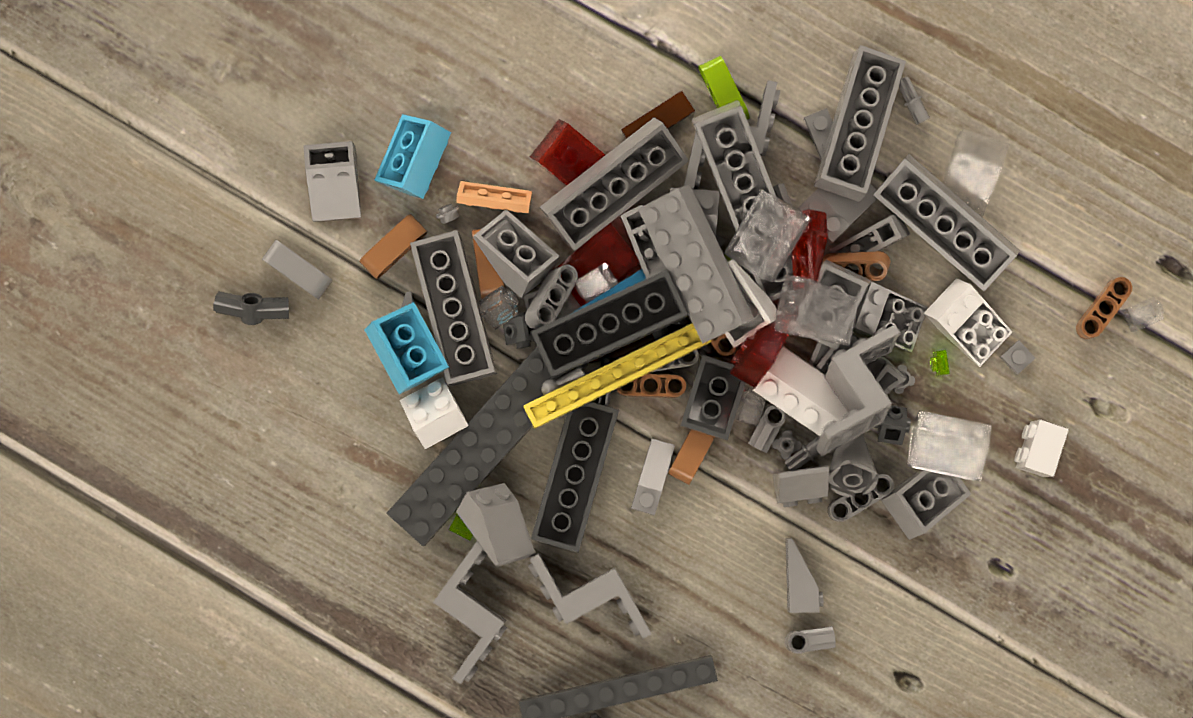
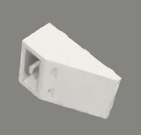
[924,278,1012,367]

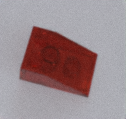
[530,119,605,186]
[555,223,640,307]
[730,310,800,388]

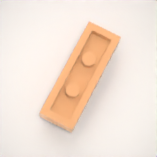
[456,181,532,213]

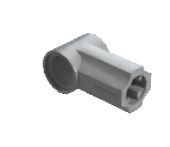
[748,405,786,453]
[785,626,836,654]

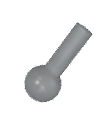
[541,366,585,395]

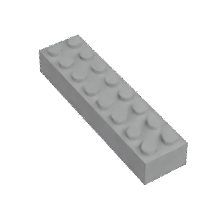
[692,100,810,301]

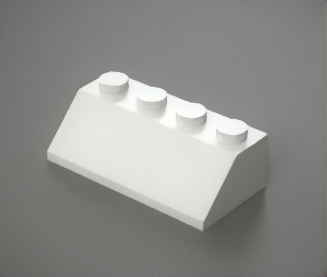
[753,346,848,436]

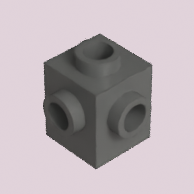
[502,312,540,349]
[874,405,911,445]

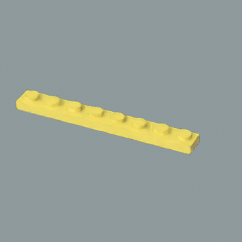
[523,323,711,429]

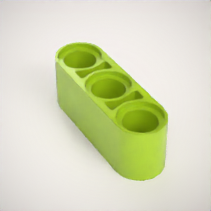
[698,56,750,120]

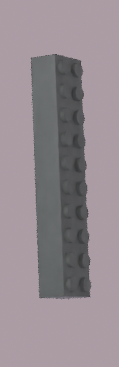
[386,347,588,546]

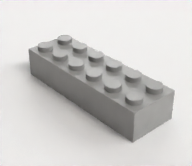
[814,45,906,202]
[540,118,689,251]
[873,154,1020,291]
[638,184,754,344]
[410,230,497,387]

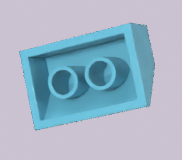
[374,114,451,199]
[364,302,449,394]

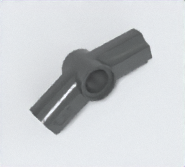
[213,291,289,325]

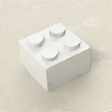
[400,377,469,449]
[1014,420,1069,477]

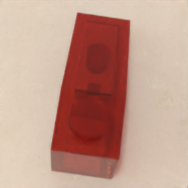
[789,209,828,287]

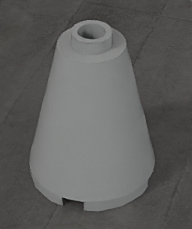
[829,434,878,497]

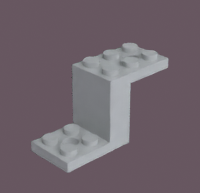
[684,80,780,189]
[816,325,900,457]
[433,541,507,684]
[528,553,651,639]

